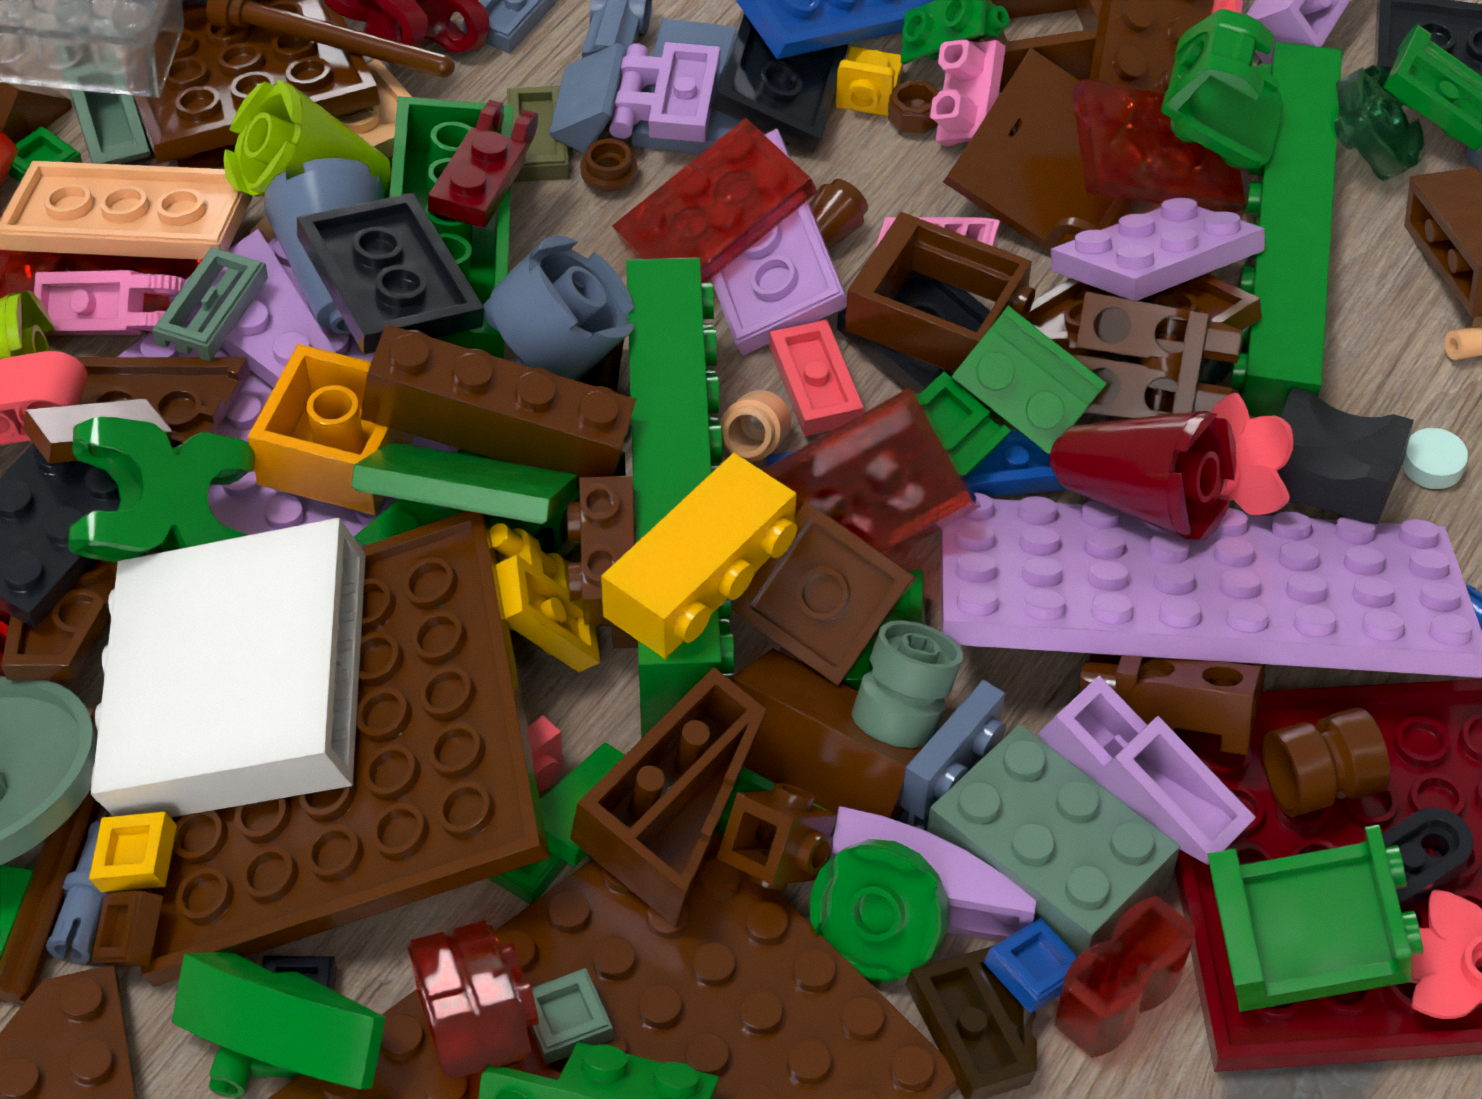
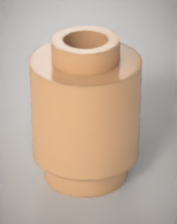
[720,390,791,461]

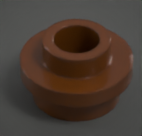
[580,139,637,192]

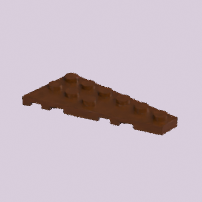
[1,357,250,680]

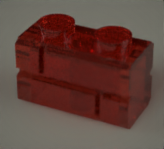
[407,920,539,1080]

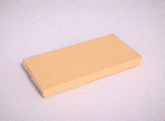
[0,161,253,260]

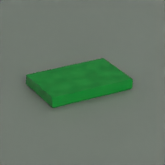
[351,442,578,524]

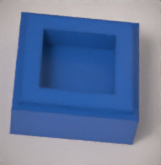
[984,917,1087,1014]

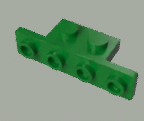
[478,1042,719,1099]

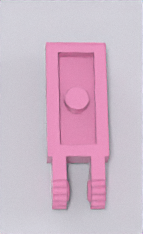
[34,270,185,336]

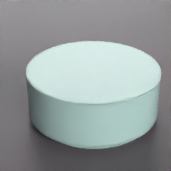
[1402,428,1468,489]

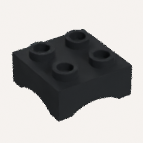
[1277,387,1414,524]

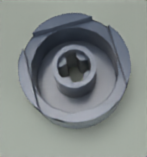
[483,235,634,381]

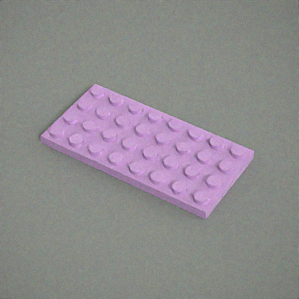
[940,492,1482,678]

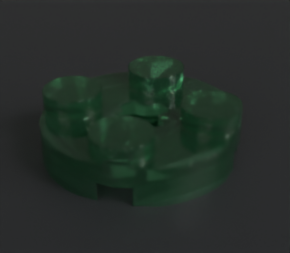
[1334,65,1425,181]

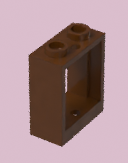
[969,0,1102,93]
[845,211,1036,373]

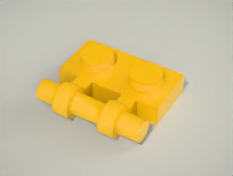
[490,523,600,673]

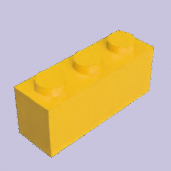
[601,453,797,659]

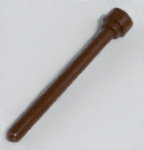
[206,0,455,78]

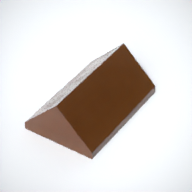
[731,648,923,821]

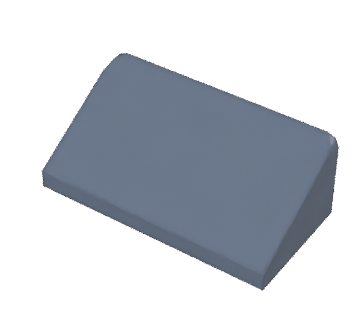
[549,43,626,153]

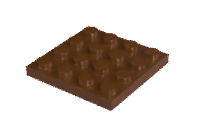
[110,0,380,164]

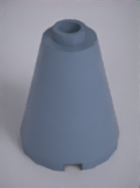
[264,158,384,334]

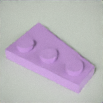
[168,229,336,387]

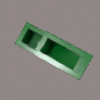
[171,952,386,1090]

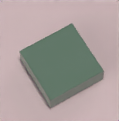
[519,968,613,1065]

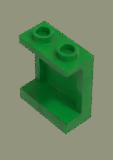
[1207,824,1423,1012]

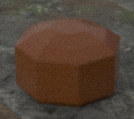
[888,80,939,133]

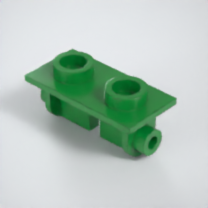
[900,0,1009,65]

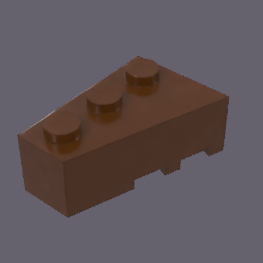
[570,667,767,927]

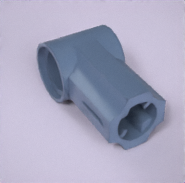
[582,0,652,58]

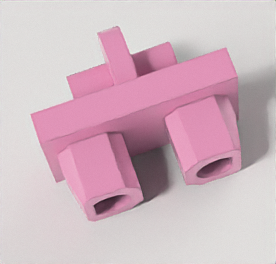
[930,39,1006,147]

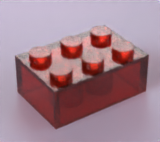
[762,387,981,558]

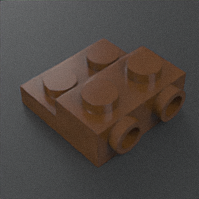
[567,476,638,649]

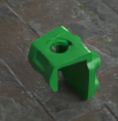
[1161,9,1282,169]

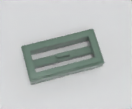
[152,247,268,362]

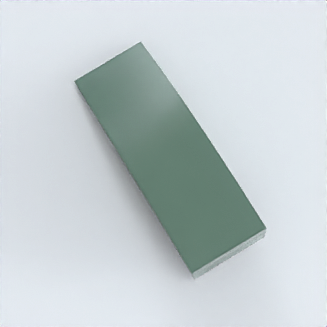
[52,17,151,164]

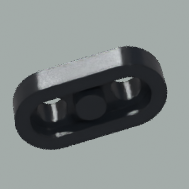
[1382,808,1474,913]

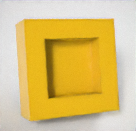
[89,812,177,893]

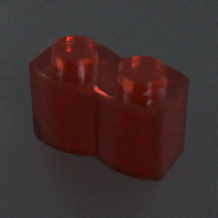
[1054,896,1196,1058]

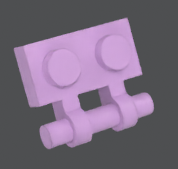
[609,42,721,142]

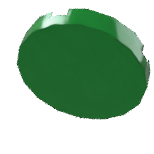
[810,839,949,982]

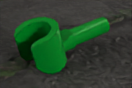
[209,1047,300,1098]

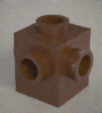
[717,783,837,890]

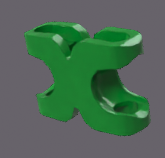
[68,416,255,563]

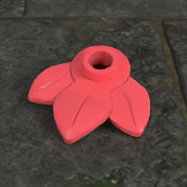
[1210,393,1293,515]
[1411,890,1482,1019]

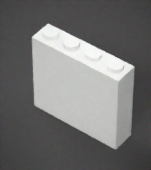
[90,518,366,818]

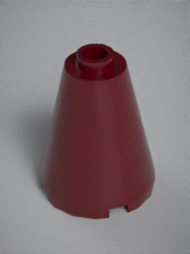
[1050,411,1236,540]

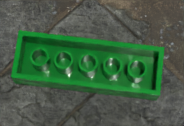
[390,96,514,359]

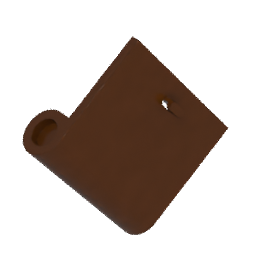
[943,48,1175,254]

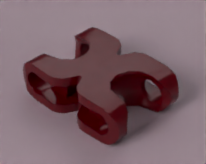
[324,0,489,53]

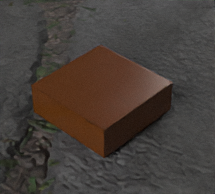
[92,891,163,967]

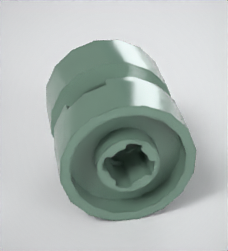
[851,620,964,749]

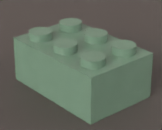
[927,724,1181,973]

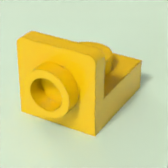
[836,46,904,116]

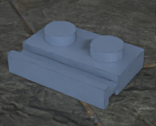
[899,680,1006,831]

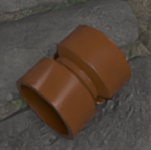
[1262,707,1390,818]

